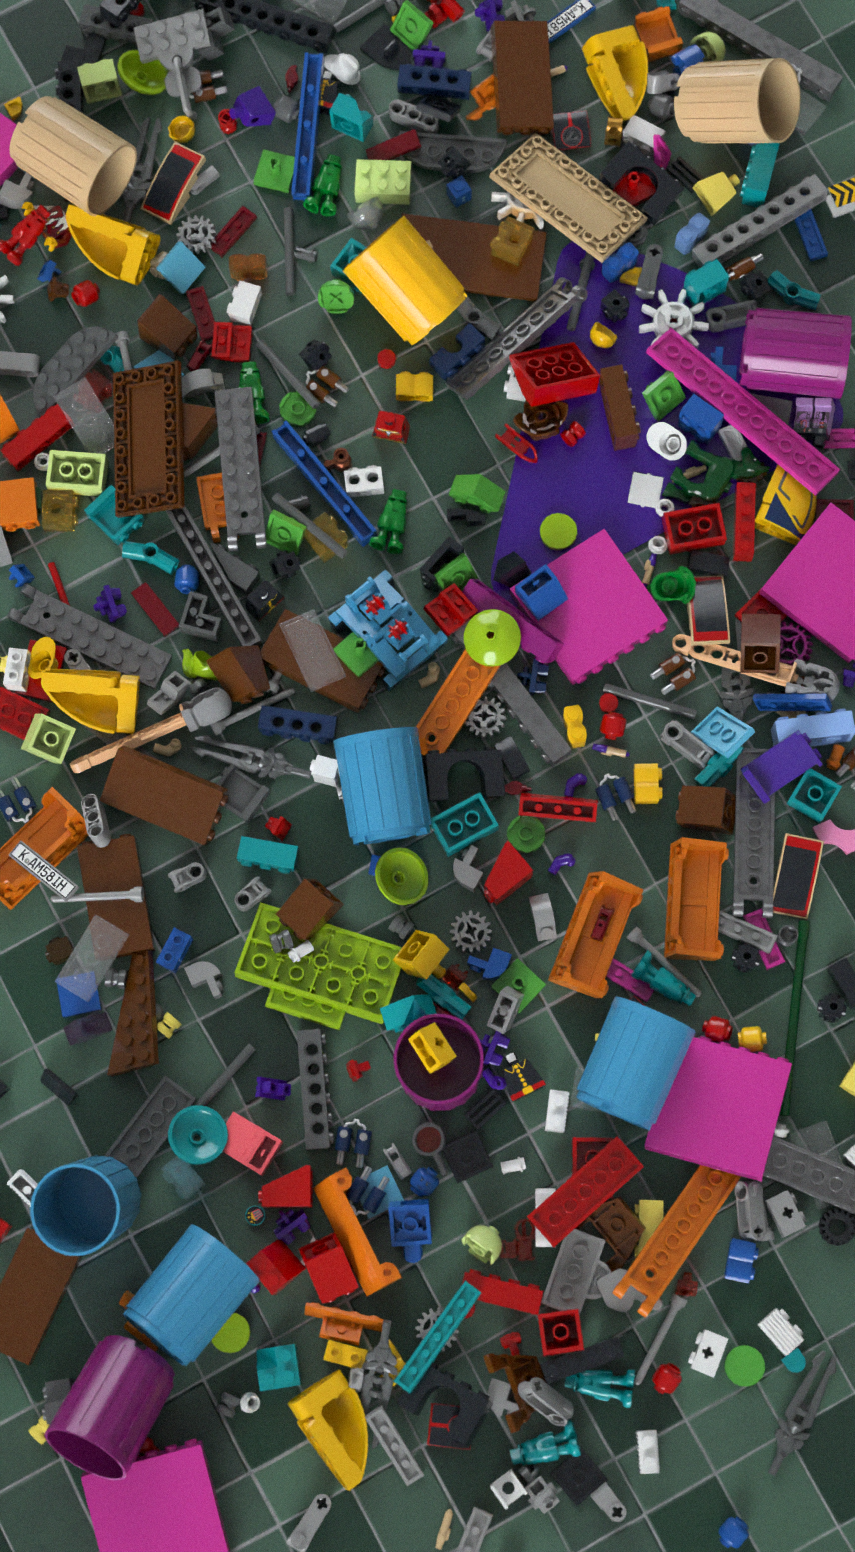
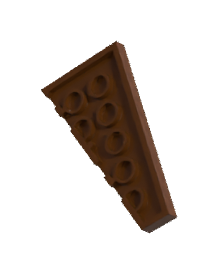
[107,950,159,1077]

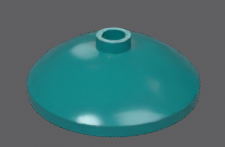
[168,1105,228,1165]

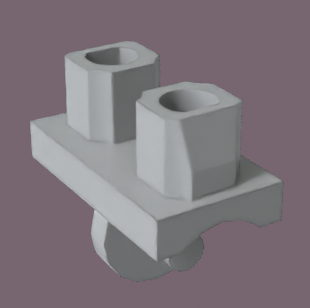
[505,0,536,21]

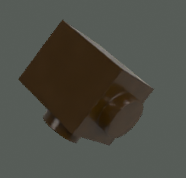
[45,936,77,966]

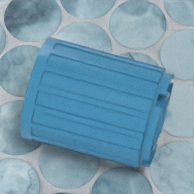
[333,727,432,845]
[576,996,696,1130]
[30,1155,141,1256]
[123,1224,260,1366]

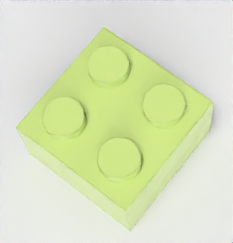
[77,59,122,104]
[21,714,76,764]

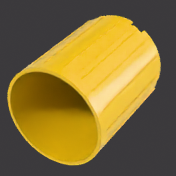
[342,216,468,345]

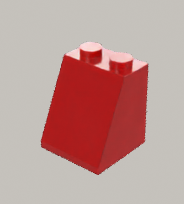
[484,841,533,906]
[258,1165,313,1209]
[298,1232,359,1304]
[246,1239,306,1295]
[538,1309,584,1356]

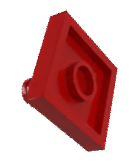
[613,172,656,207]

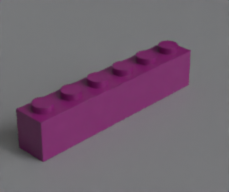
[462,579,564,664]

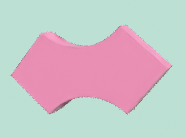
[812,819,855,855]

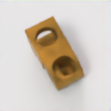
[604,117,623,146]

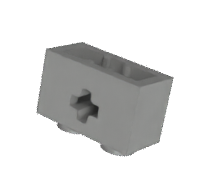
[486,986,525,1034]
[765,1190,807,1238]

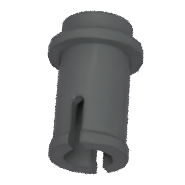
[294,246,318,263]
[288,495,310,510]

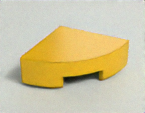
[4,96,23,121]
[619,267,642,287]
[458,983,477,1003]

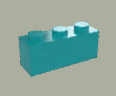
[237,836,299,874]

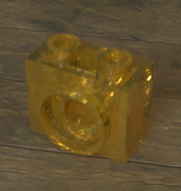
[490,216,534,266]
[42,490,79,532]
[304,512,349,563]

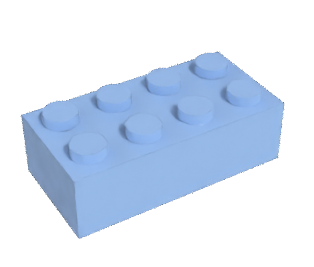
[771,709,855,747]

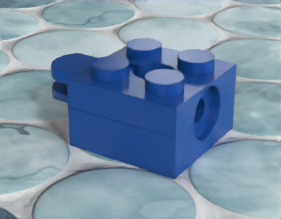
[388,1199,432,1263]

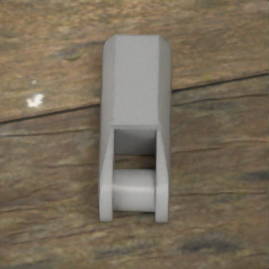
[190,165,220,195]
[383,1143,412,1180]

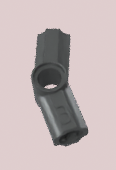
[456,296,502,340]

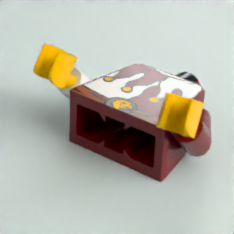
[21,202,72,252]

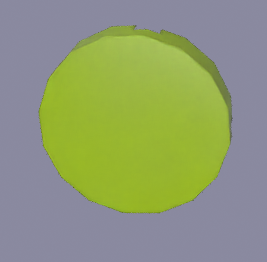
[540,513,577,551]
[211,1313,251,1353]

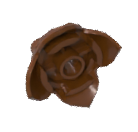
[513,400,568,441]

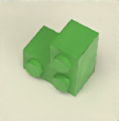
[449,474,506,513]

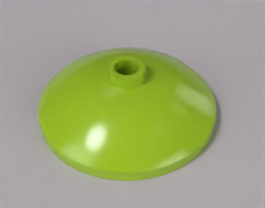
[117,50,169,95]
[464,609,521,667]
[375,848,429,905]

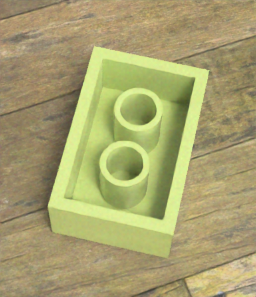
[355,159,412,205]
[46,450,109,496]

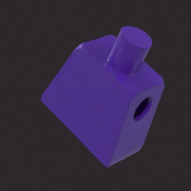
[229,86,276,127]

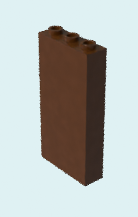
[491,21,554,135]
[260,609,386,713]
[100,746,229,845]
[77,834,156,962]
[0,1227,83,1365]

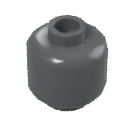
[648,93,675,119]
[273,96,300,123]

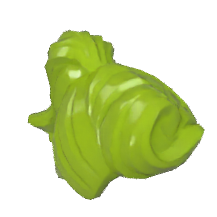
[182,649,218,680]

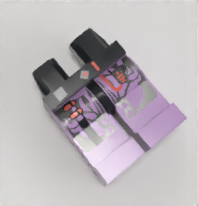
[793,398,835,449]

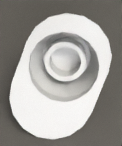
[324,53,361,85]
[647,422,687,460]

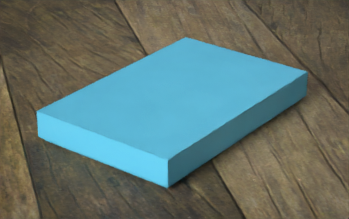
[691,706,755,758]

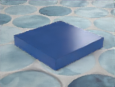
[56,971,102,1018]

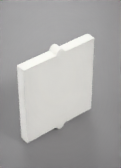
[627,472,664,508]

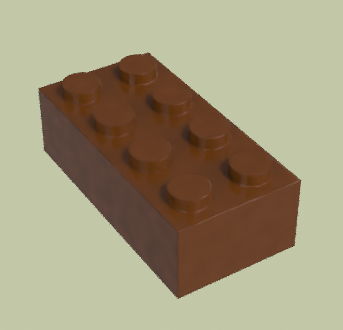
[599,364,641,451]

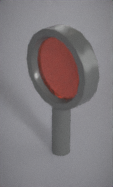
[412,1122,449,1176]

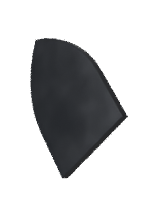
[360,23,411,70]

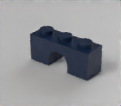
[429,323,485,381]

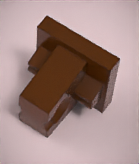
[47,277,69,302]

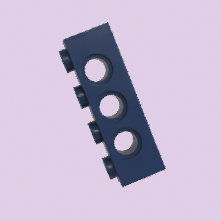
[397,64,472,100]
[258,706,338,745]

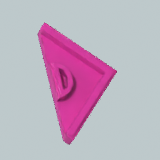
[653,134,672,169]

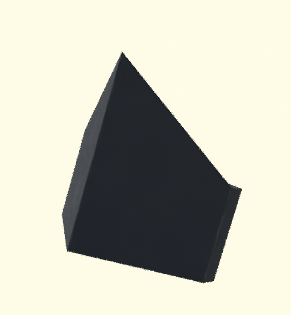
[493,551,531,588]

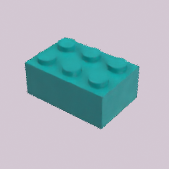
[740,143,780,207]
[430,792,499,857]

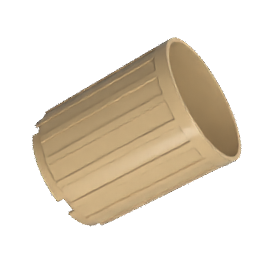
[674,58,801,143]
[10,96,137,216]

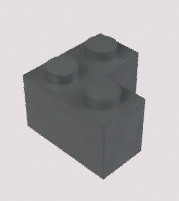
[198,7,235,61]
[179,591,223,642]
[42,1378,73,1425]

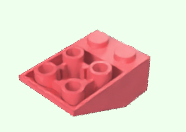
[223,1111,284,1176]

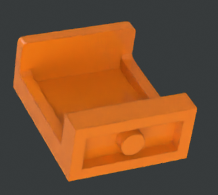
[634,6,683,62]
[0,477,40,532]

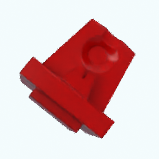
[424,3,447,29]
[265,816,292,841]
[346,1059,371,1082]
[500,1331,521,1356]

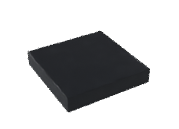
[416,94,461,122]
[443,1130,493,1184]
[550,1447,608,1506]

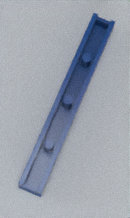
[291,52,325,200]
[272,421,377,547]

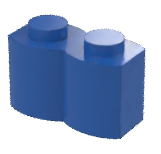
[601,243,639,283]
[724,1238,759,1283]

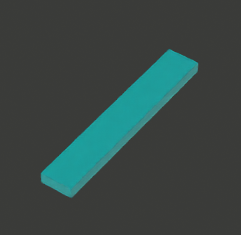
[394,1281,482,1394]

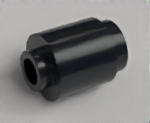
[302,422,331,447]

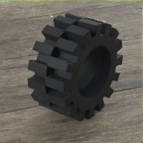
[818,1209,855,1246]

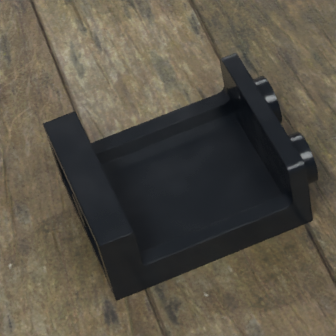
[420,536,465,592]

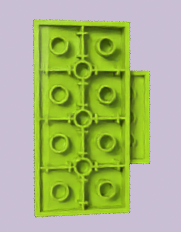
[234,902,402,1031]

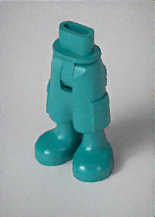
[631,950,696,1006]
[565,1369,635,1408]
[510,1419,581,1465]

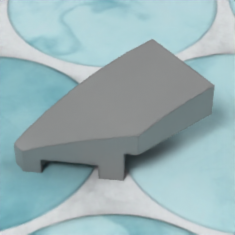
[348,1368,364,1393]

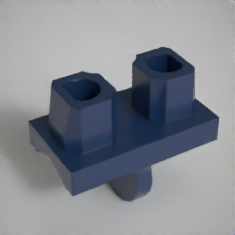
[517,659,549,697]

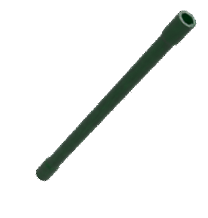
[779,920,810,1116]

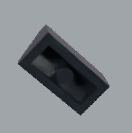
[40,1068,78,1106]

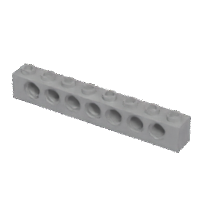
[692,174,828,268]

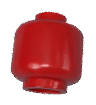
[71,280,100,307]
[600,711,627,740]
[702,1016,733,1043]
[652,1362,682,1394]

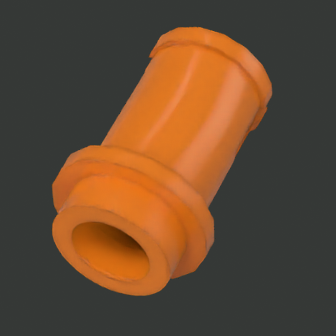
[826,744,845,770]

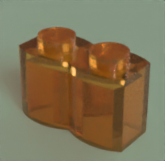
[229,253,268,280]

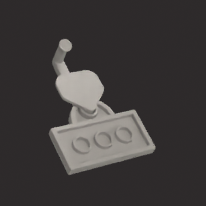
[134,9,211,122]
[541,1229,664,1316]

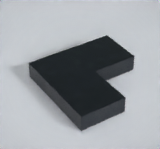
[61,34,106,66]

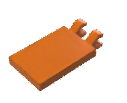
[196,472,239,543]

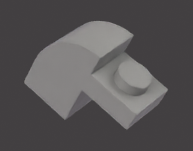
[0,172,34,209]
[182,369,225,398]
[147,671,189,715]
[453,845,483,893]
[529,893,557,941]
[184,961,224,999]
[487,1378,519,1416]

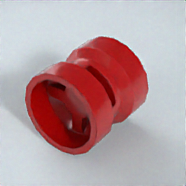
[218,109,237,134]
[560,421,586,447]

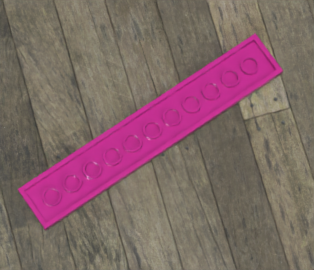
[646,328,841,496]

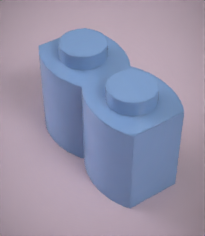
[674,213,710,255]

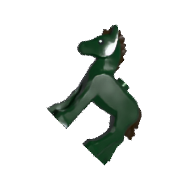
[662,440,770,508]

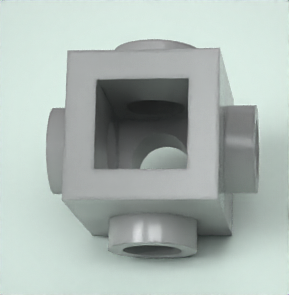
[525,1475,560,1514]

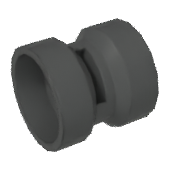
[384,0,406,16]
[388,913,415,940]
[777,925,798,947]
[269,929,294,954]
[105,968,128,989]
[215,1391,241,1418]

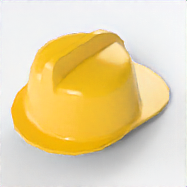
[28,637,58,679]

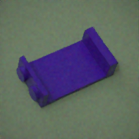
[741,729,823,804]

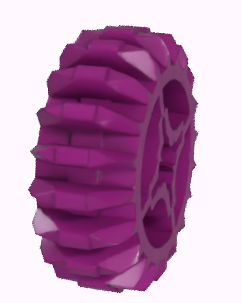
[779,621,813,666]

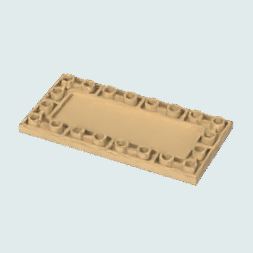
[489,133,648,263]

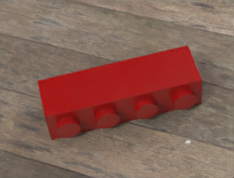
[0,403,75,472]
[733,482,756,562]
[519,793,598,822]
[462,1269,543,1315]

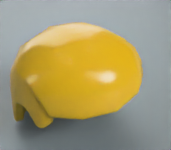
[168,116,195,143]
[590,322,617,348]

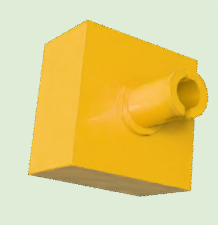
[393,930,450,980]

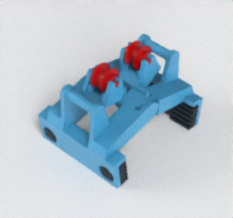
[328,570,448,691]

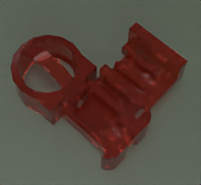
[500,1219,535,1261]

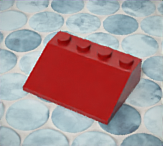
[509,342,600,407]

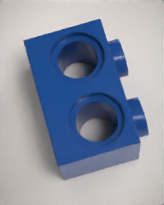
[156,928,194,974]

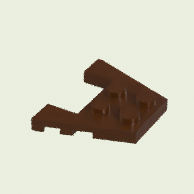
[575,1196,646,1272]
[483,1353,546,1433]

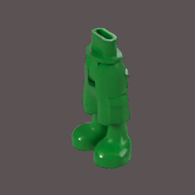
[303,154,342,216]
[239,362,270,424]
[369,489,407,554]

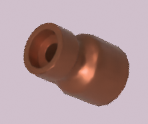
[324,448,352,473]

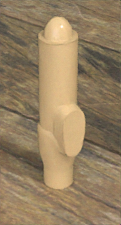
[672,465,707,483]
[435,1509,453,1550]

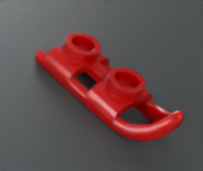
[495,423,538,463]

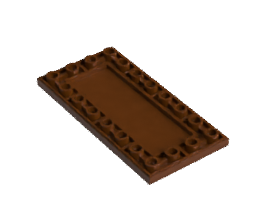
[401,213,547,302]
[113,360,184,518]

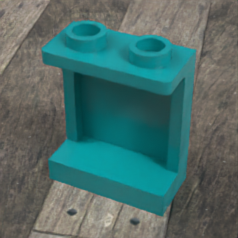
[84,485,144,545]

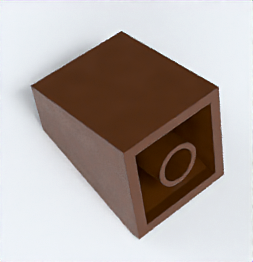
[137,294,197,361]
[182,403,218,461]
[740,614,781,674]
[206,645,270,704]
[676,785,736,835]
[276,878,344,940]

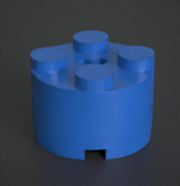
[671,44,705,76]

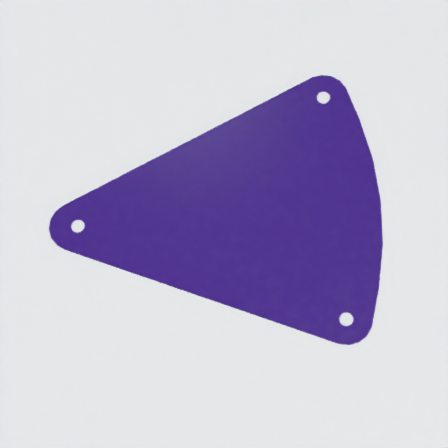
[491,241,843,607]

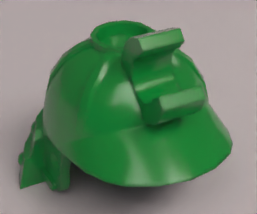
[647,566,696,604]

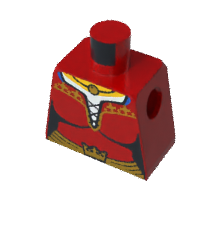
[372,411,410,444]

